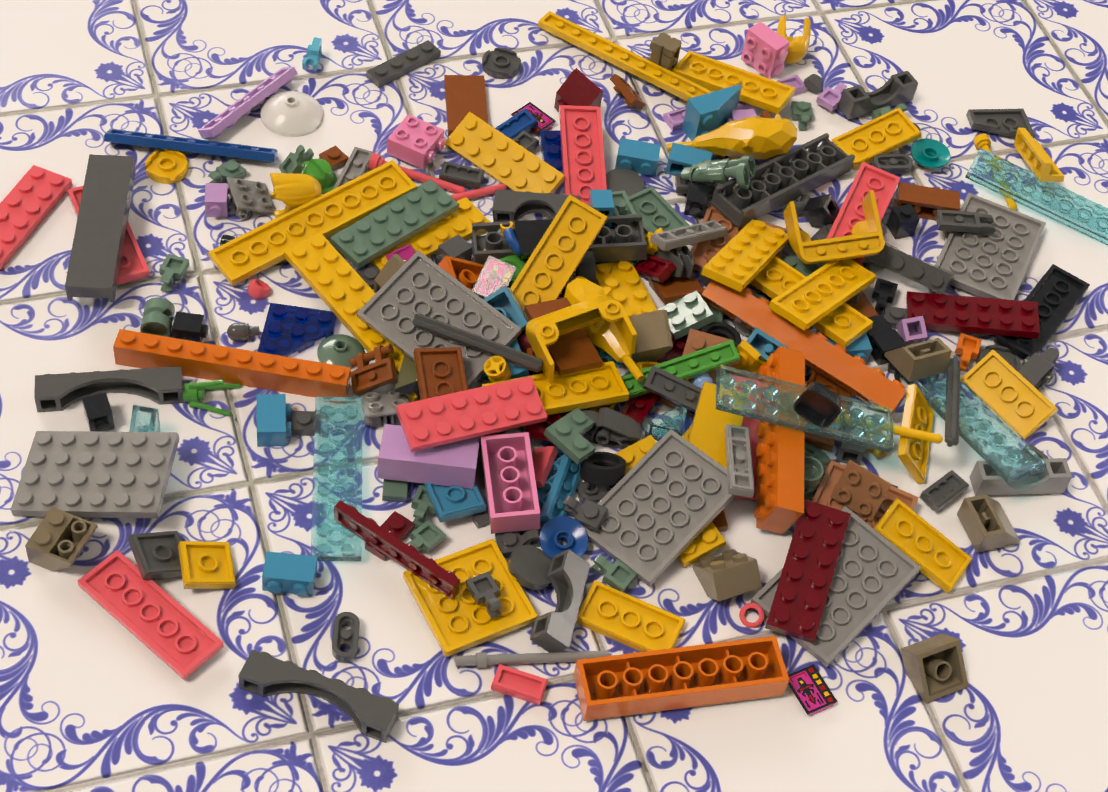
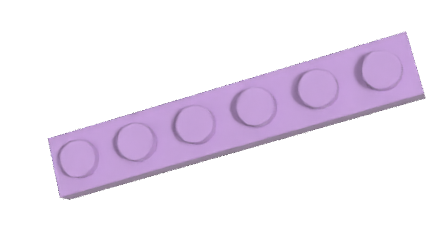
[198,67,298,139]

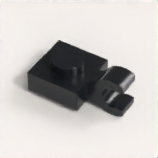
[871,278,898,314]

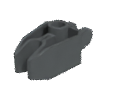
[655,246,694,278]
[1018,347,1059,390]
[582,407,642,449]

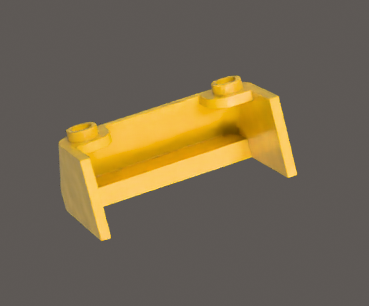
[783,190,885,265]
[526,296,637,384]

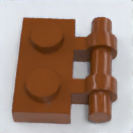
[349,344,398,395]

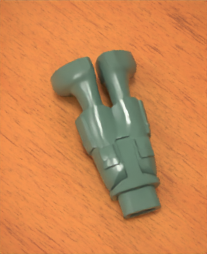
[681,156,756,189]

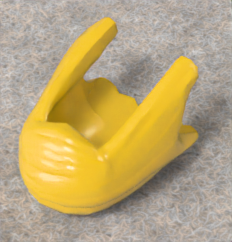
[776,15,811,64]
[270,173,322,218]

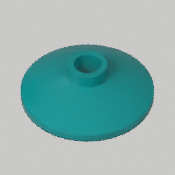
[910,138,951,168]

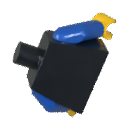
[500,219,553,261]

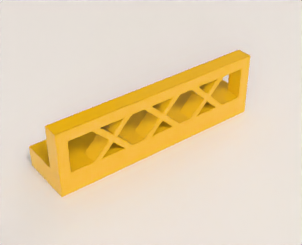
[1014,128,1065,182]

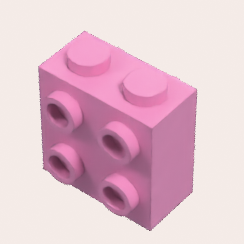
[741,21,789,79]
[387,114,446,169]

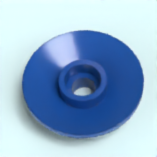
[539,516,588,559]

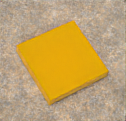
[178,541,236,589]

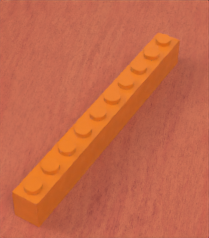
[701,280,907,418]
[113,329,351,403]

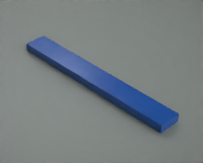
[104,129,278,162]

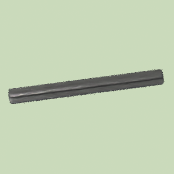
[413,313,543,372]
[944,356,961,447]

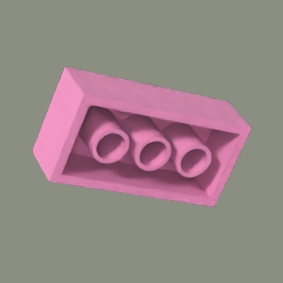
[481,432,540,534]

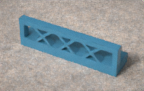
[537,446,581,523]

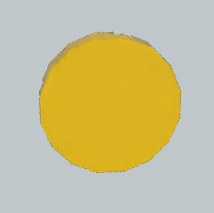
[145,149,189,184]

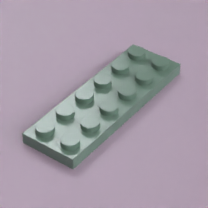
[330,179,459,269]

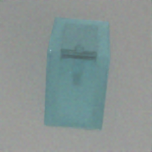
[129,405,161,432]
[645,406,687,441]

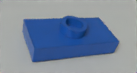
[495,108,538,139]

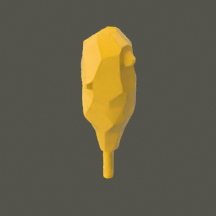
[667,114,798,160]
[563,276,645,382]

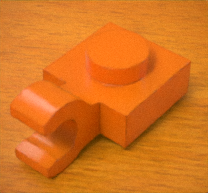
[955,333,982,371]

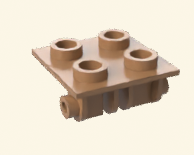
[831,460,891,522]

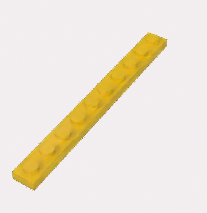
[538,11,712,102]

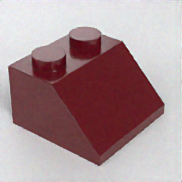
[554,68,603,112]

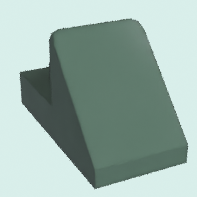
[611,190,636,226]

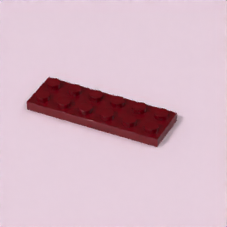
[906,291,1040,339]
[765,499,851,643]

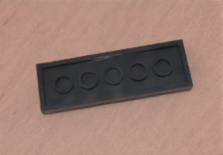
[993,264,1090,360]

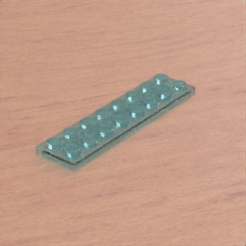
[965,148,1108,246]
[716,364,894,453]
[898,371,1047,483]
[311,397,363,561]

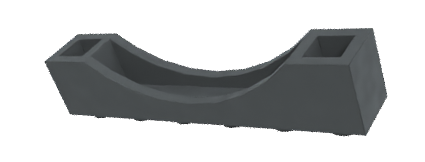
[34,366,184,412]
[238,650,399,743]

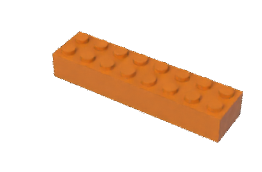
[754,346,805,534]
[573,636,789,721]

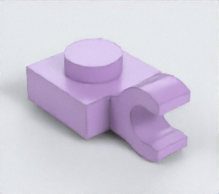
[816,82,847,112]

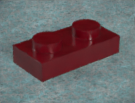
[635,254,676,283]
[365,511,414,561]

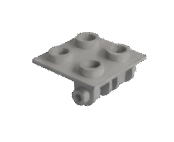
[226,177,276,219]
[359,389,409,428]

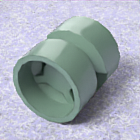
[140,297,175,337]
[804,456,824,500]

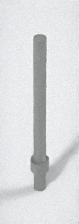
[455,651,609,668]

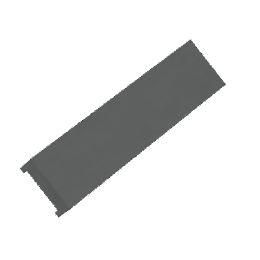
[710,133,855,228]
[65,154,136,302]
[471,214,647,265]

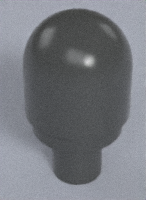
[227,322,260,341]

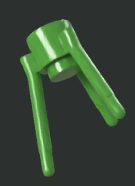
[183,380,242,416]

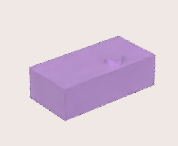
[377,424,480,489]

